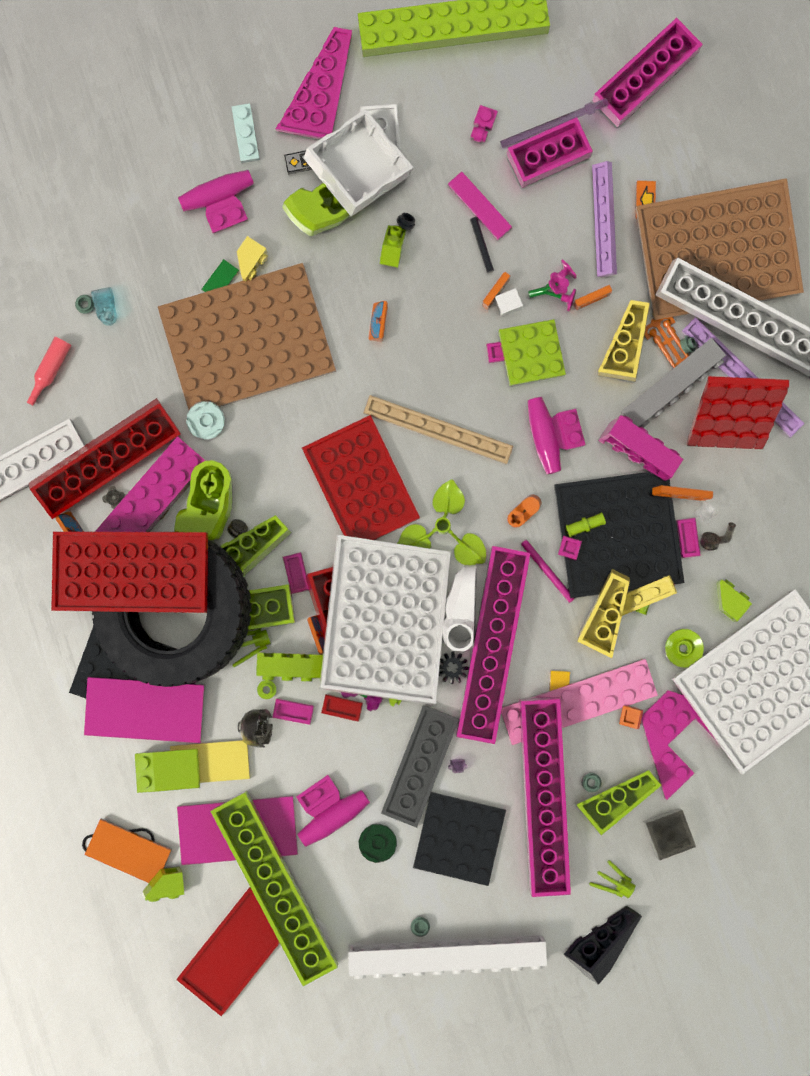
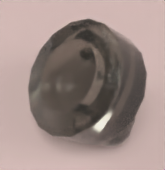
[227,519,248,538]

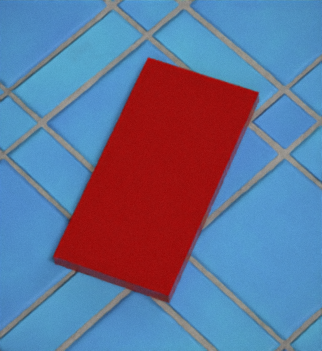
[176,887,280,1017]

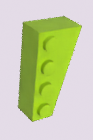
[256,652,323,682]

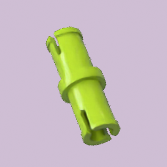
[566,513,606,537]

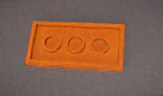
[85,818,172,883]

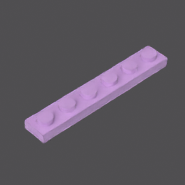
[592,161,617,277]

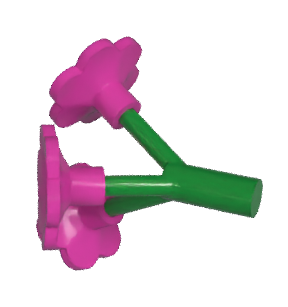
[528,259,577,312]

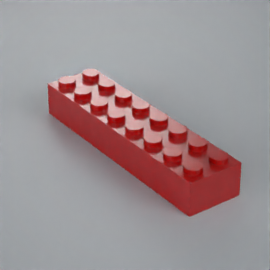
[29,398,181,519]

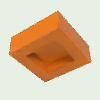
[619,705,643,729]

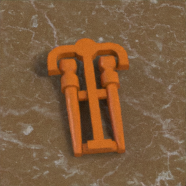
[644,317,689,368]

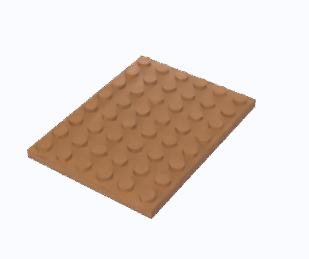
[635,178,804,320]
[158,263,336,410]

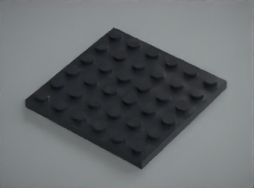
[554,472,685,598]

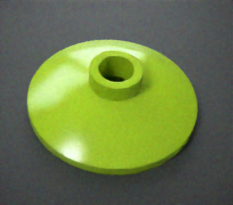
[665,629,704,668]

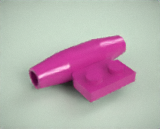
[178,170,254,233]
[527,397,586,475]
[296,775,370,847]

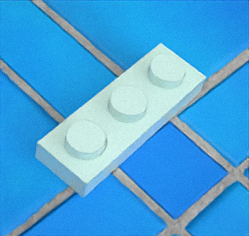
[231,103,260,163]

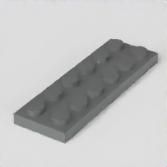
[381,705,459,828]

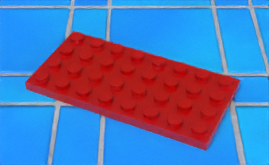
[51,532,208,613]

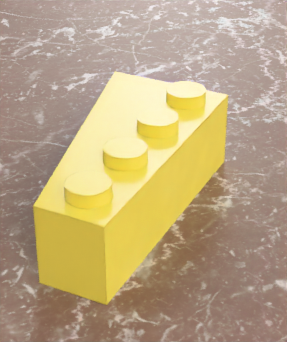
[598,300,650,382]

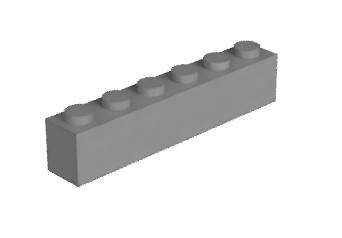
[621,338,726,428]

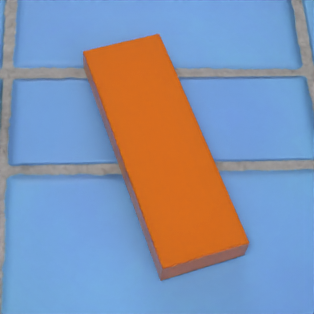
[652,485,713,501]

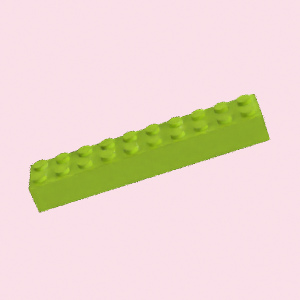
[358,0,550,57]
[210,791,338,986]

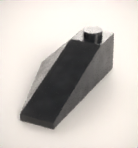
[564,906,642,985]

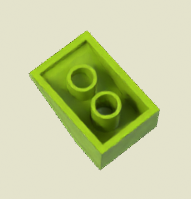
[135,749,200,793]

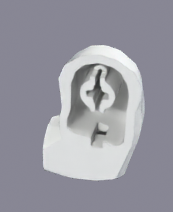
[442,565,477,651]

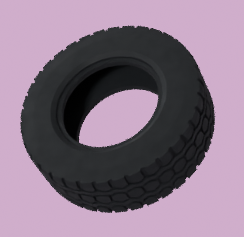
[92,540,252,687]

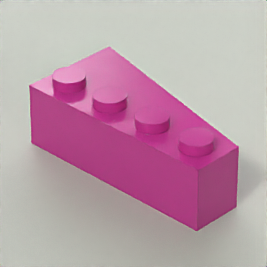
[598,415,683,481]

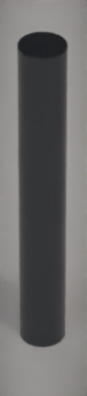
[470,217,494,273]

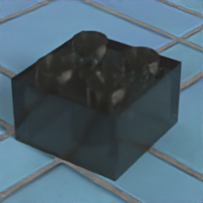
[643,808,696,860]

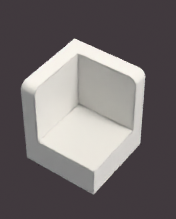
[495,288,523,317]

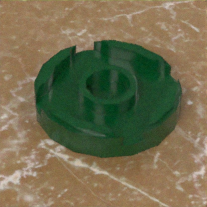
[358,824,397,863]

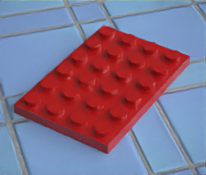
[302,415,420,540]

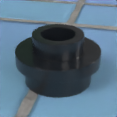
[397,213,415,230]

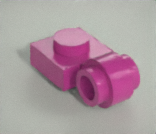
[471,105,498,143]

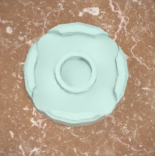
[186,401,225,440]

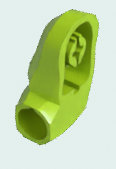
[282,183,350,236]
[174,460,232,541]

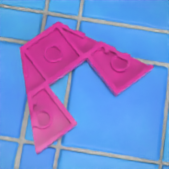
[641,690,719,800]

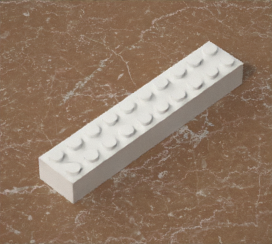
[655,258,810,377]
[348,936,547,979]

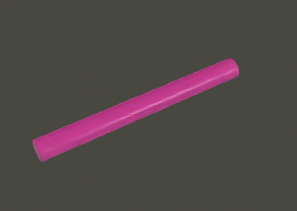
[521,539,575,603]

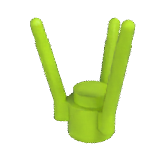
[232,629,271,667]
[589,860,636,898]

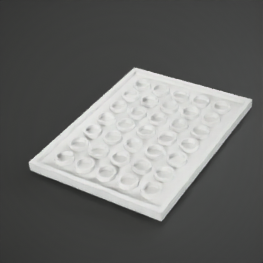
[319,535,451,704]
[672,589,810,774]

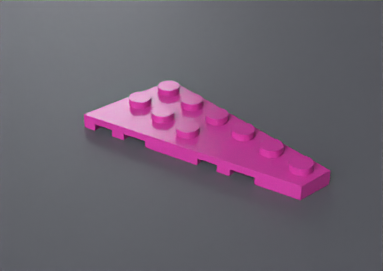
[275,27,352,139]

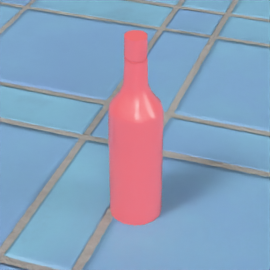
[27,337,72,406]

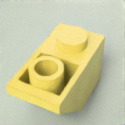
[237,236,268,282]

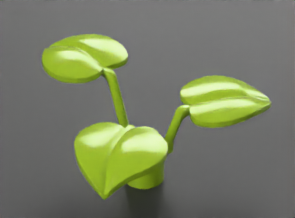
[397,480,486,565]

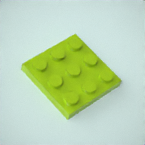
[498,319,566,386]

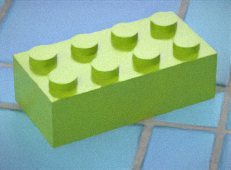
[248,584,296,631]

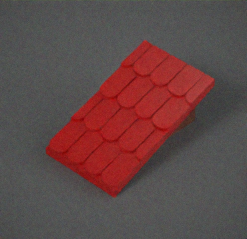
[687,376,789,450]

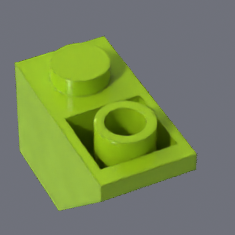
[380,225,406,268]
[716,579,752,622]
[143,866,184,902]

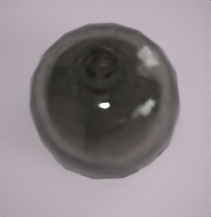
[238,709,273,748]

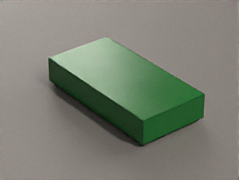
[201,259,239,292]

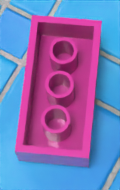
[506,117,593,188]

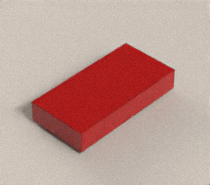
[321,694,363,722]

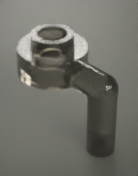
[700,522,736,551]

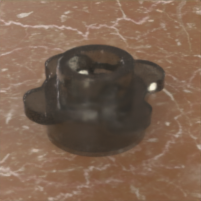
[102,486,125,509]

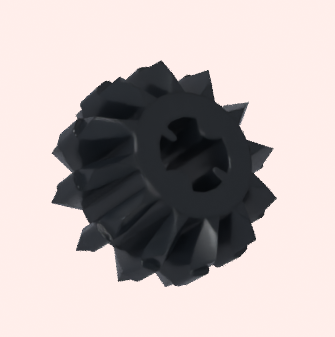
[439,651,469,684]

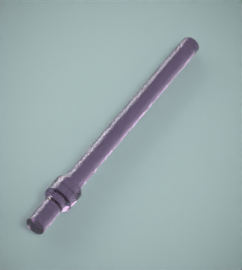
[500,98,609,148]

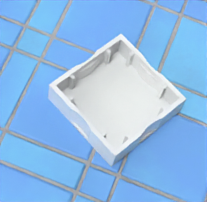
[304,109,413,217]

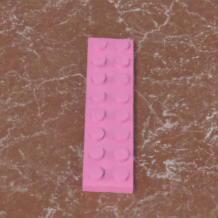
[501,658,658,745]

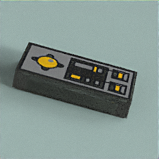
[284,150,313,175]

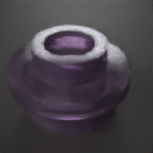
[448,759,468,773]

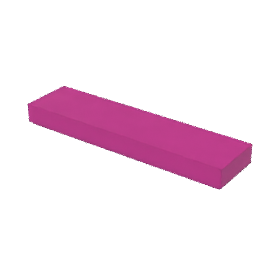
[448,172,512,241]

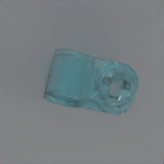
[91,287,117,326]

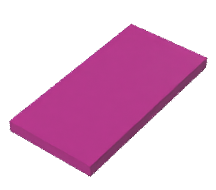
[84,677,205,743]
[177,796,298,865]

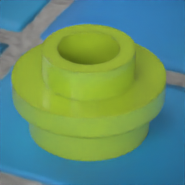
[257,680,276,699]

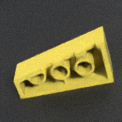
[577,569,630,658]

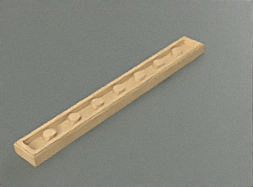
[363,395,513,464]

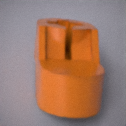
[507,494,542,527]

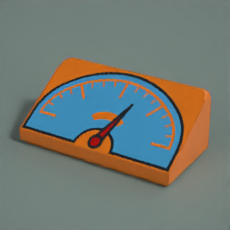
[369,301,388,342]
[55,511,84,532]
[307,615,325,655]

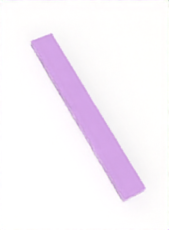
[682,317,805,437]

